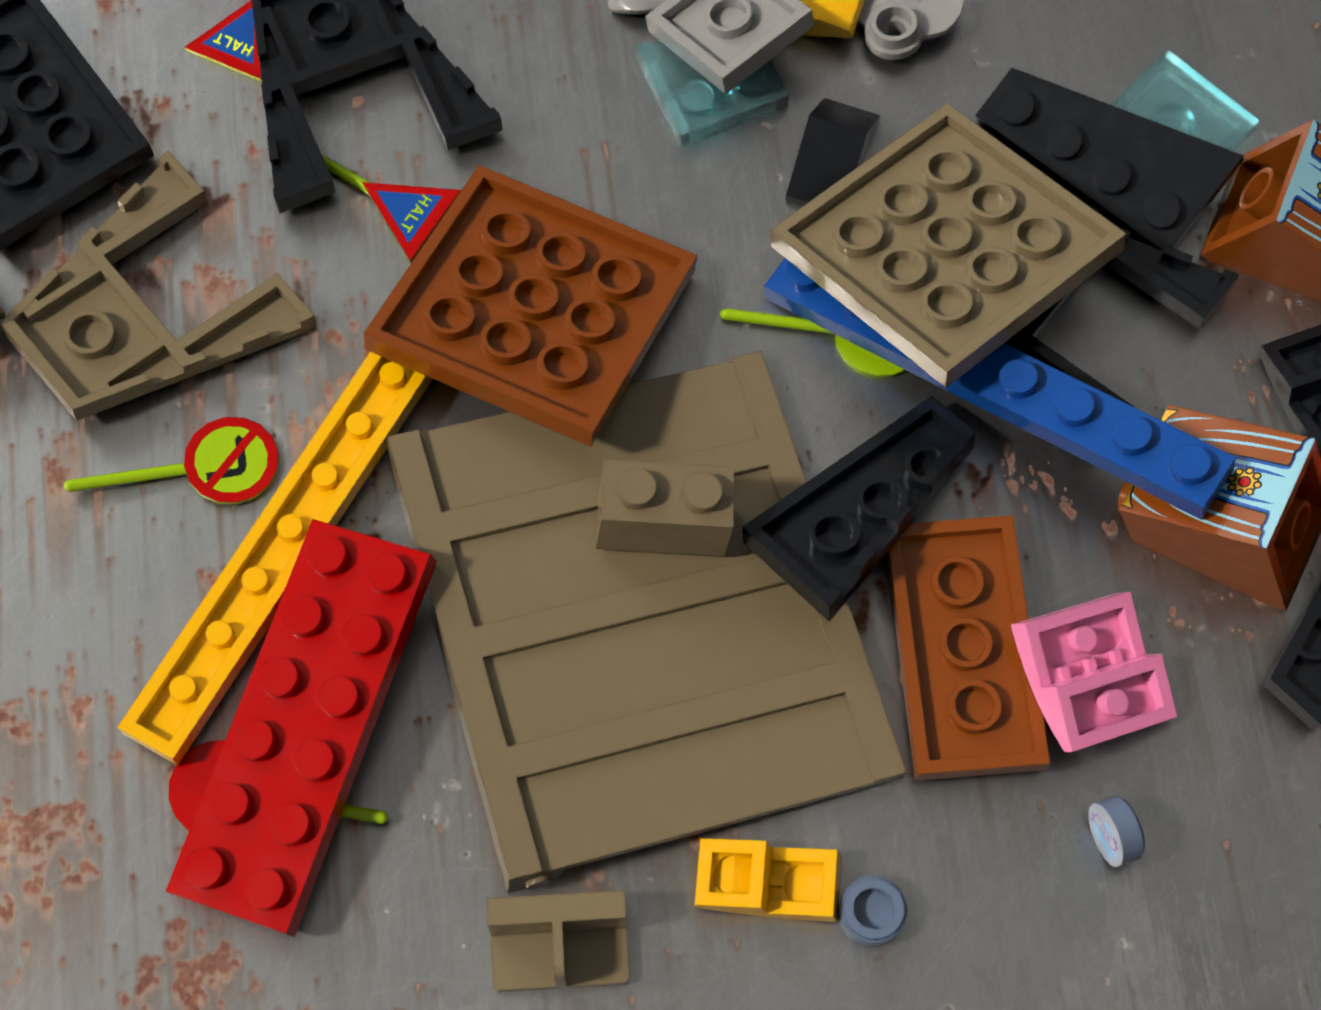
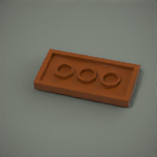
[886,515,1050,781]

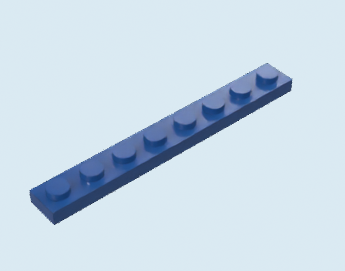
[763,258,1236,520]

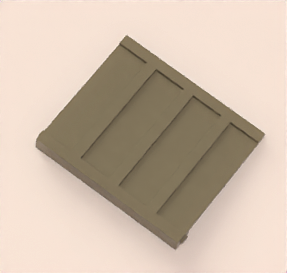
[387,351,906,893]

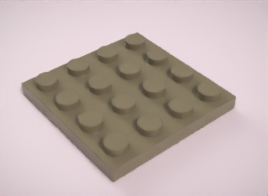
[770,103,1127,388]

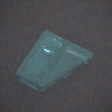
[636,42,789,148]

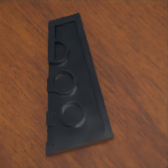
[975,68,1244,251]

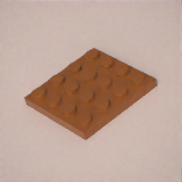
[363,165,698,447]

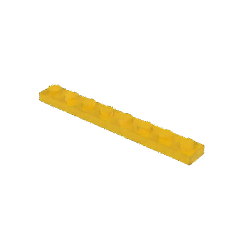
[117,352,433,766]

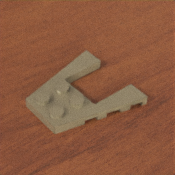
[0,150,316,421]

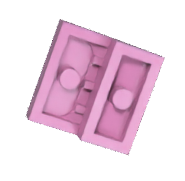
[1011,591,1177,752]

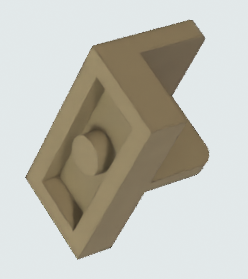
[487,890,629,993]

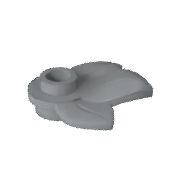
[858,0,963,60]

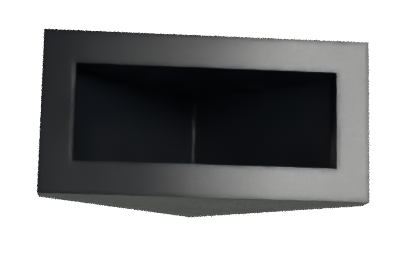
[785,98,880,206]

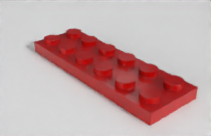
[165,519,437,937]

